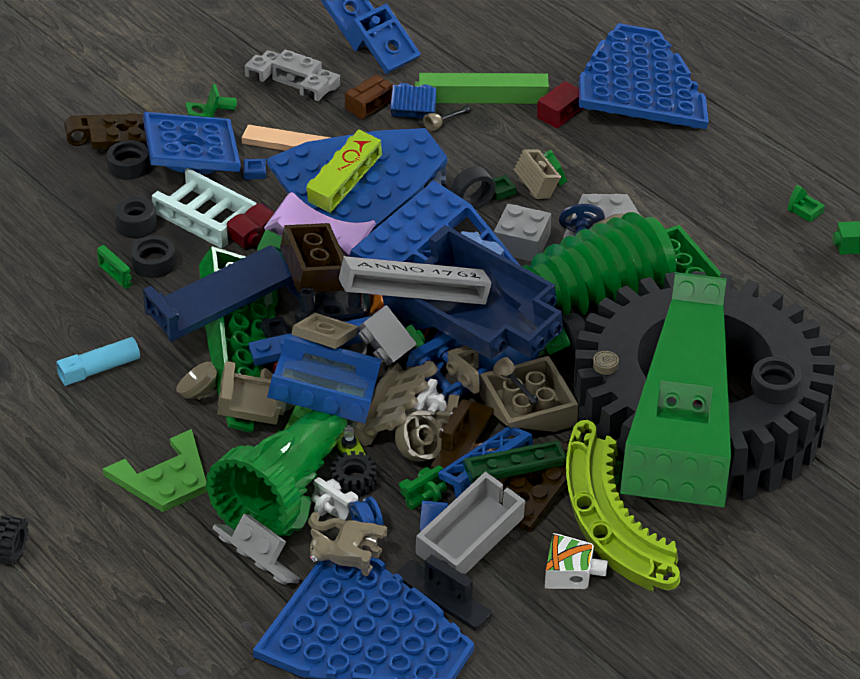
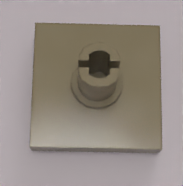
[292,313,358,361]

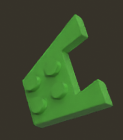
[103,429,207,512]

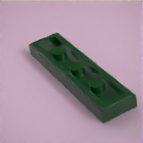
[463,440,567,484]

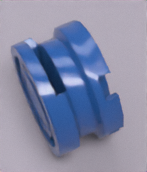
[350,496,384,526]

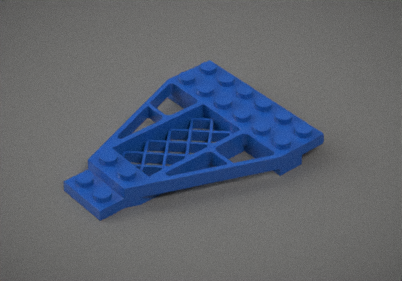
[349,180,519,265]

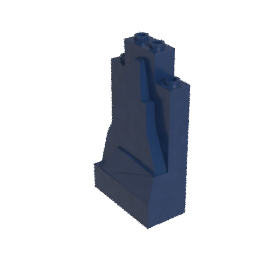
[382,225,563,360]

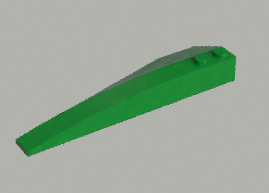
[199,246,278,433]

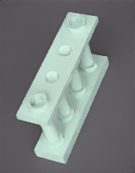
[152,168,257,249]

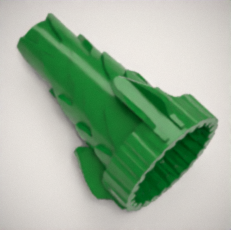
[206,410,347,537]

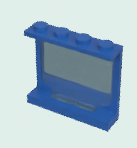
[267,334,382,423]

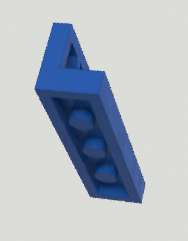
[438,427,533,498]

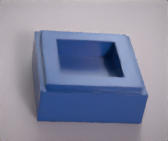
[244,159,266,180]

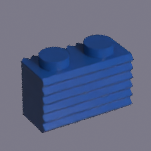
[390,83,437,118]

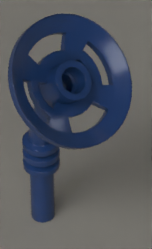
[559,204,605,237]

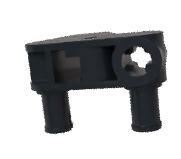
[294,287,367,324]

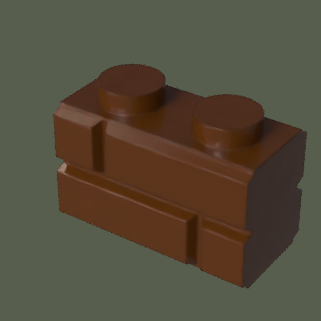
[345,74,393,119]

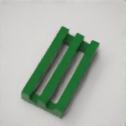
[97,245,132,289]

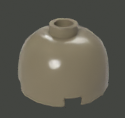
[395,410,443,462]

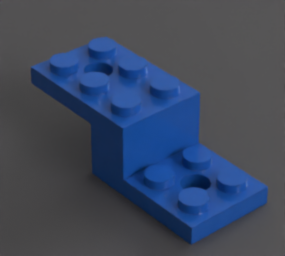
[321,0,421,74]

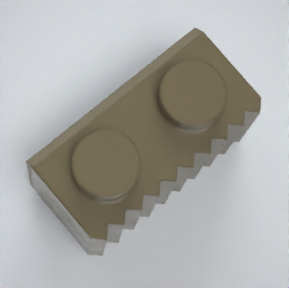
[513,149,561,199]

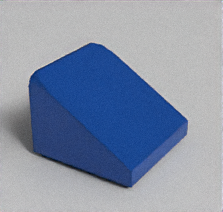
[420,501,448,532]

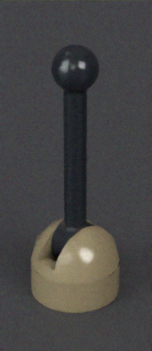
[423,105,471,132]
[493,357,539,405]

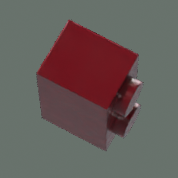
[537,81,584,128]

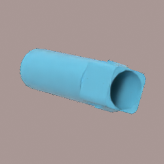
[56,337,140,386]

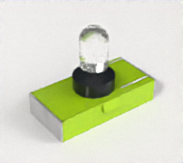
[336,425,366,457]

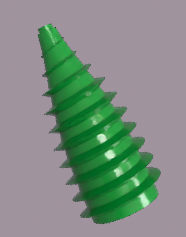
[523,212,676,316]

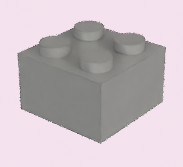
[494,204,551,261]
[358,305,416,366]

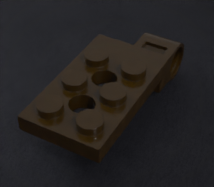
[64,113,148,149]
[500,440,569,533]

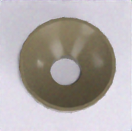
[176,362,217,400]

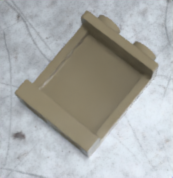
[217,361,286,425]

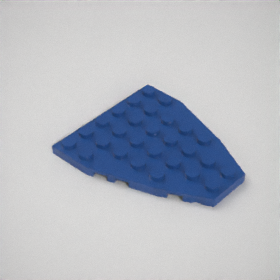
[578,23,709,129]
[267,128,448,234]
[253,557,474,679]

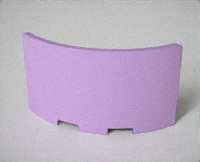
[264,192,376,257]

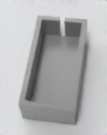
[416,472,525,574]

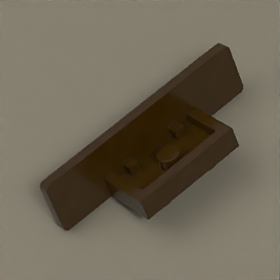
[431,399,494,476]

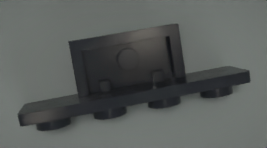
[395,554,492,630]

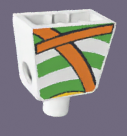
[545,533,608,589]

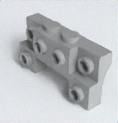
[245,50,340,101]

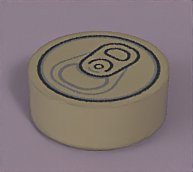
[593,351,619,375]

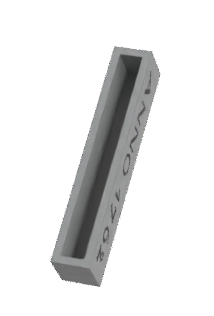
[339,256,492,304]

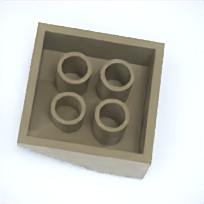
[480,356,578,432]

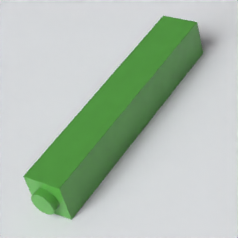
[415,73,549,104]

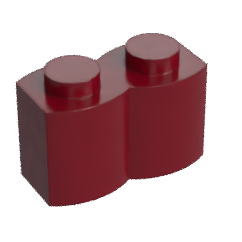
[226,203,274,249]

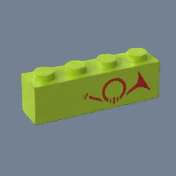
[306,130,382,213]

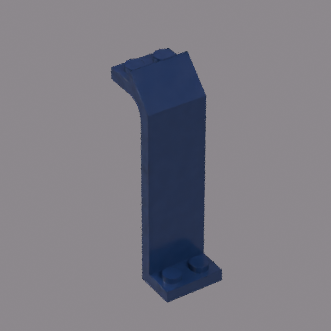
[143,245,300,342]

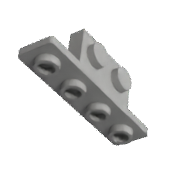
[212,514,301,585]

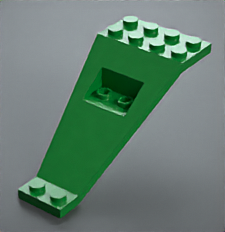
[620,272,731,507]

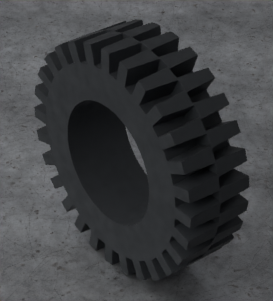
[573,271,835,503]

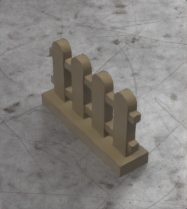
[350,361,438,446]

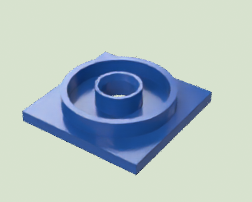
[143,112,241,174]

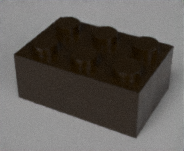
[280,223,344,293]

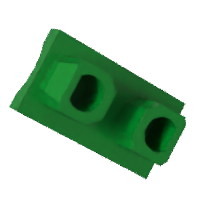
[399,465,447,510]

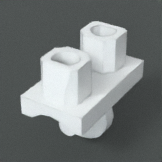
[405,379,447,415]
[312,477,358,521]

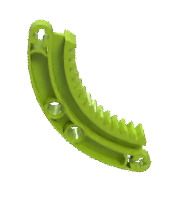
[566,420,680,591]

